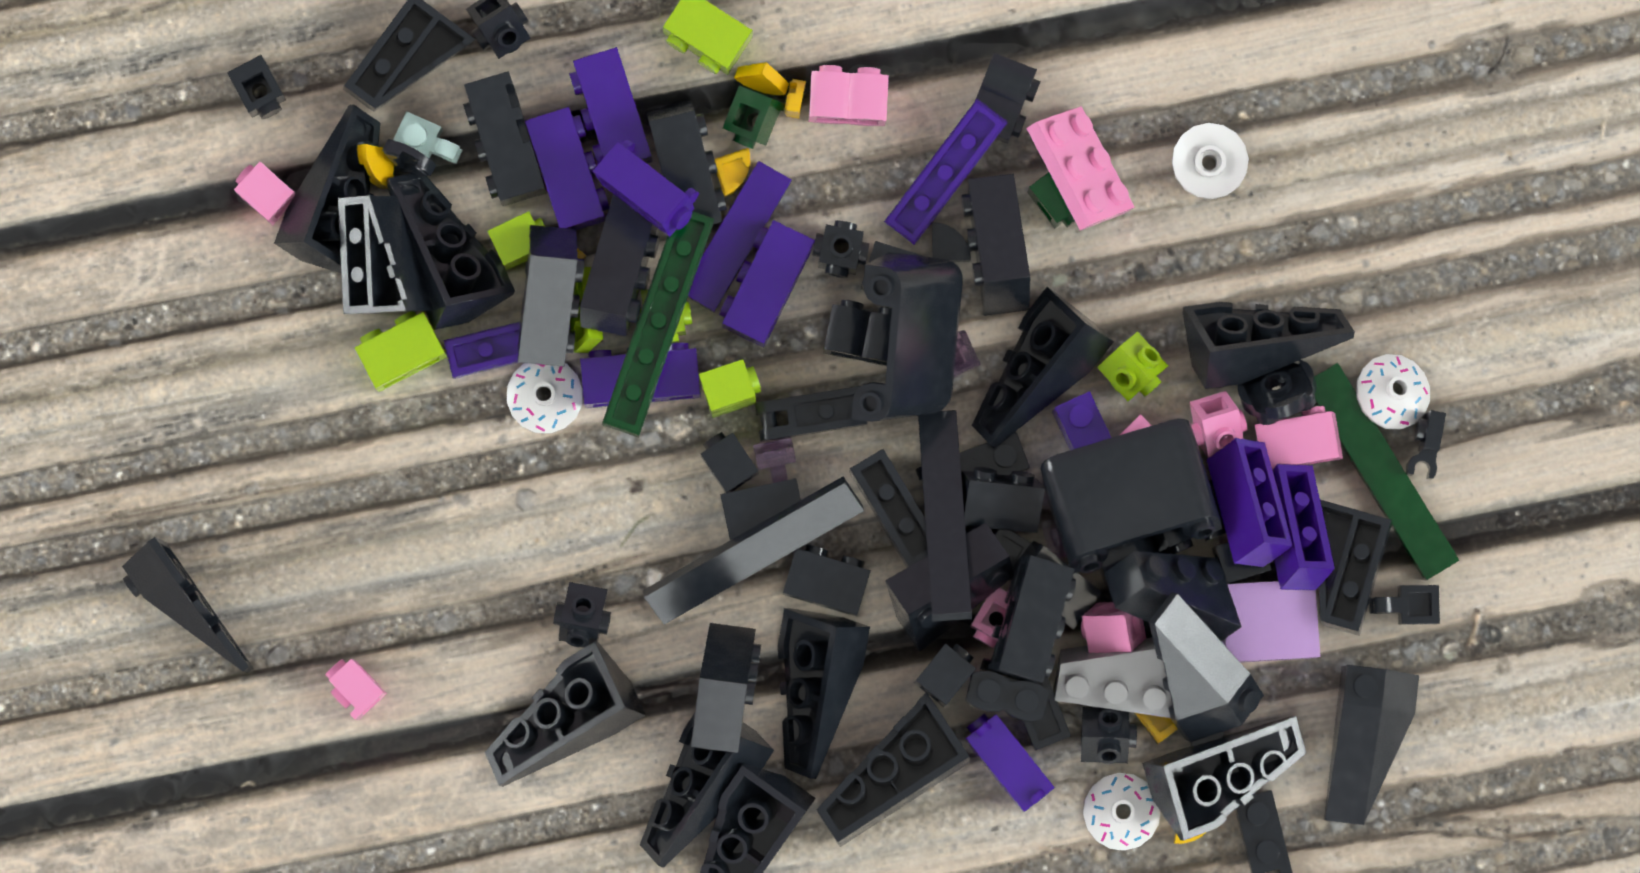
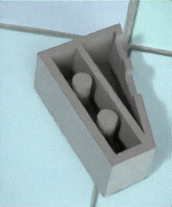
[1054,637,1172,718]

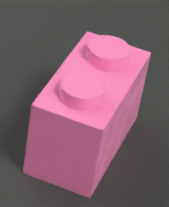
[1255,406,1343,470]

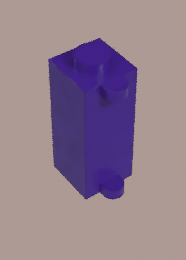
[593,139,699,237]
[965,713,1055,812]

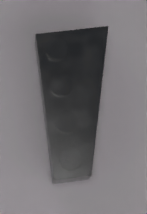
[816,691,970,847]

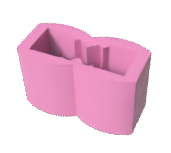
[808,65,889,126]

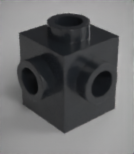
[466,0,531,59]
[812,220,870,278]
[553,582,611,648]
[1081,707,1137,764]

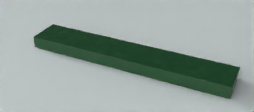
[602,211,714,438]
[1315,363,1460,581]

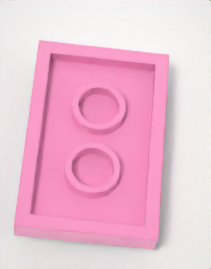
[1026,106,1135,231]

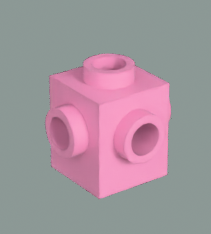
[1190,391,1247,458]

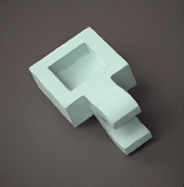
[393,111,463,164]

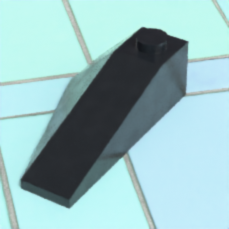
[1182,302,1355,389]

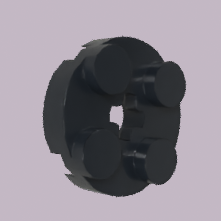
[1238,360,1317,425]

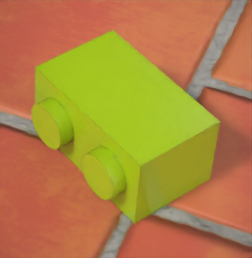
[663,0,753,75]
[354,311,447,392]
[699,359,761,418]

